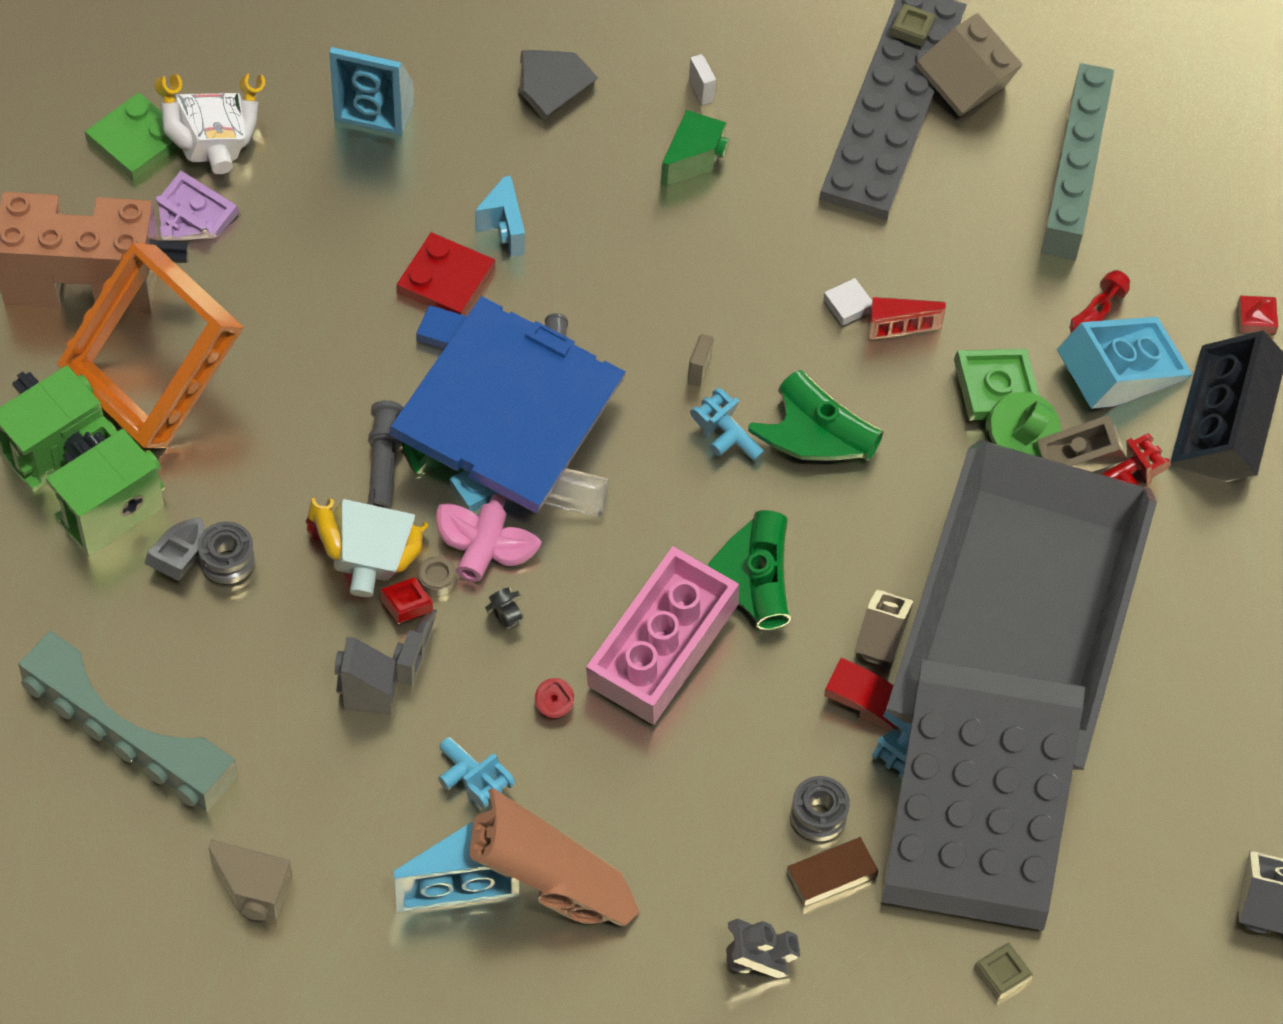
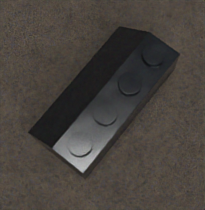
[1171,330,1283,482]

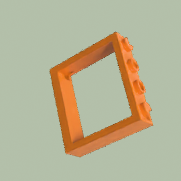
[57,243,244,448]

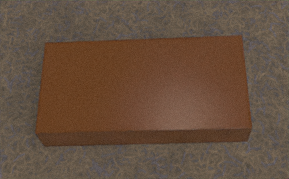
[787,837,879,906]

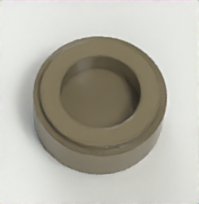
[418,556,457,596]

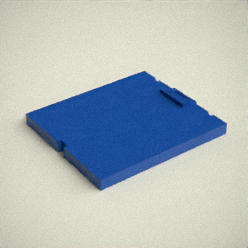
[389,296,626,513]

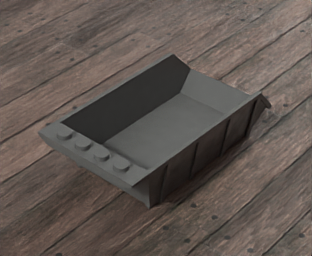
[886,440,1157,770]

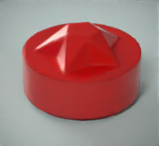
[534,678,574,718]

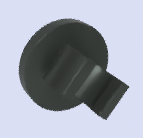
[485,587,523,630]

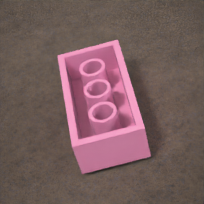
[586,546,739,725]

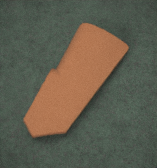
[470,788,639,927]

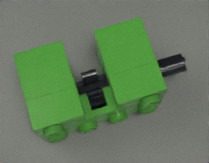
[0,365,165,557]

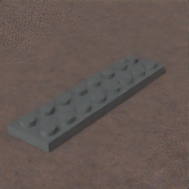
[819,0,967,220]

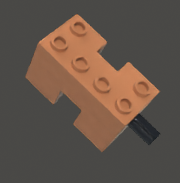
[0,192,190,313]

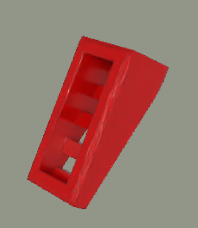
[868,297,946,339]

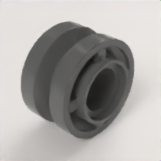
[198,521,255,584]
[791,776,850,841]

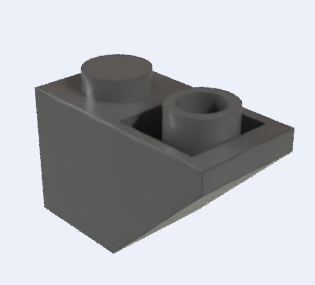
[335,637,397,714]

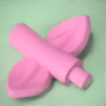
[436,494,542,582]

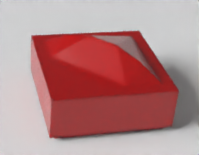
[1237,295,1278,334]
[380,577,433,624]

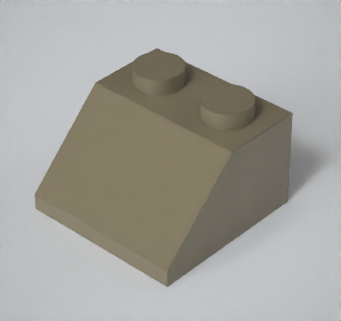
[915,13,1023,117]

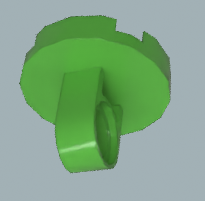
[986,391,1061,458]

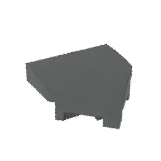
[518,50,598,120]

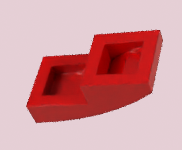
[824,658,898,732]

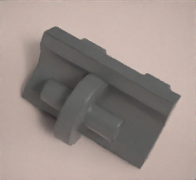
[726,918,800,979]

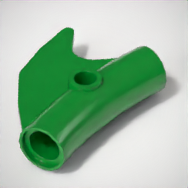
[748,370,884,461]
[708,510,791,630]

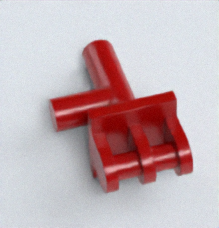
[1101,433,1171,485]

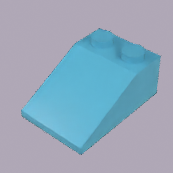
[329,47,414,136]
[1057,317,1193,409]
[394,822,519,912]

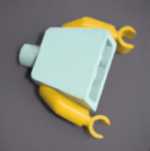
[308,498,428,597]

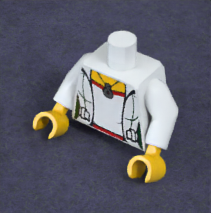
[154,73,265,174]

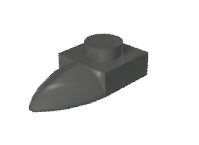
[145,518,205,581]
[392,609,437,686]

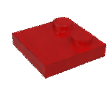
[396,232,495,316]

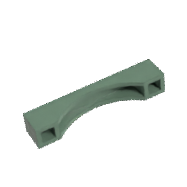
[1041,63,1114,260]
[18,630,238,812]

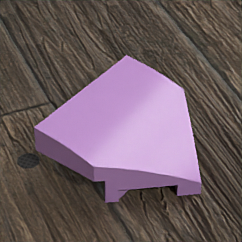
[156,170,240,240]

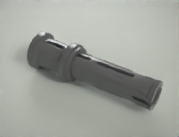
[367,400,404,509]

